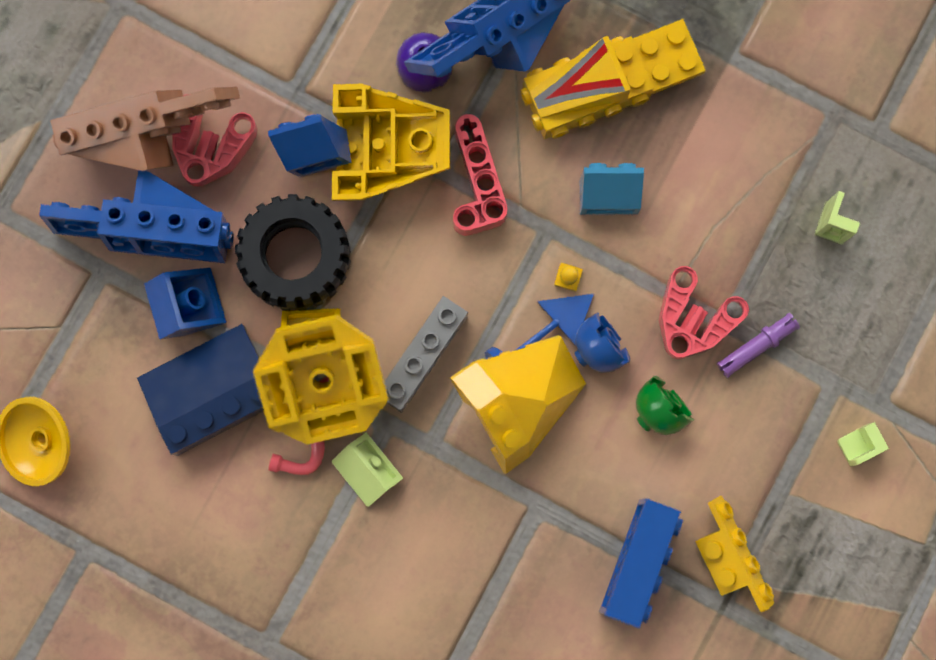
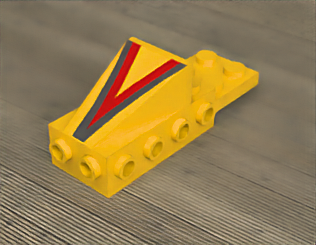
[520,19,706,140]

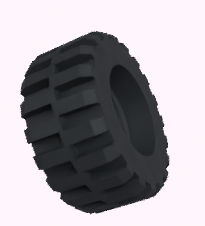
[235,194,351,311]

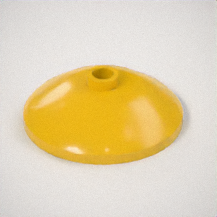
[0,396,70,486]

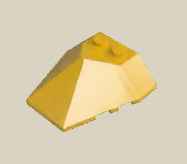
[332,84,450,201]
[450,335,586,474]

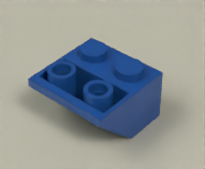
[268,114,352,177]

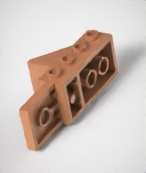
[50,87,240,171]

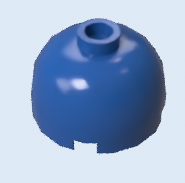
[574,312,630,373]

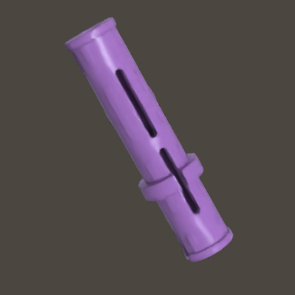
[717,313,800,378]

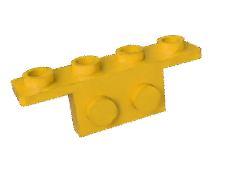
[695,495,774,612]

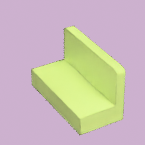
[814,191,860,244]
[332,432,403,507]

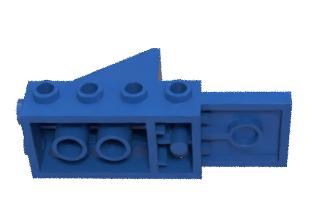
[404,0,571,78]
[39,170,234,264]

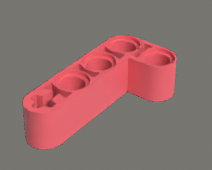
[453,114,508,236]

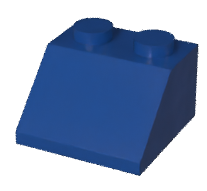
[144,267,227,340]

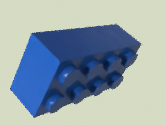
[599,498,683,628]

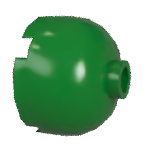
[636,376,694,435]

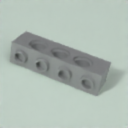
[384,296,468,413]

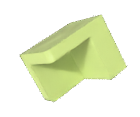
[837,422,889,466]

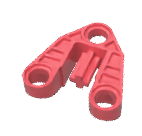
[172,94,257,187]
[658,266,749,359]

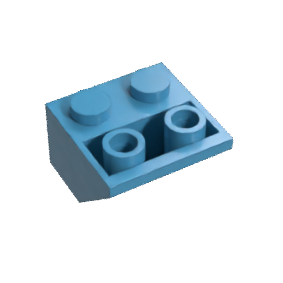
[580,163,644,215]

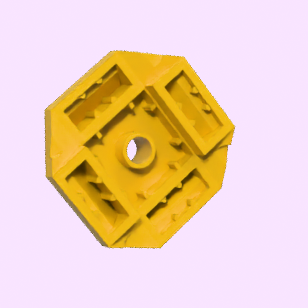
[253,315,388,445]

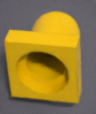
[554,262,583,292]

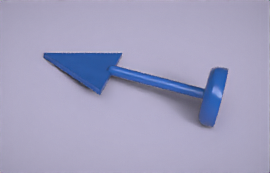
[484,294,594,359]

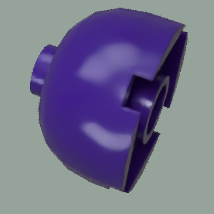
[396,32,453,92]

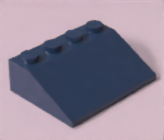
[137,324,264,456]

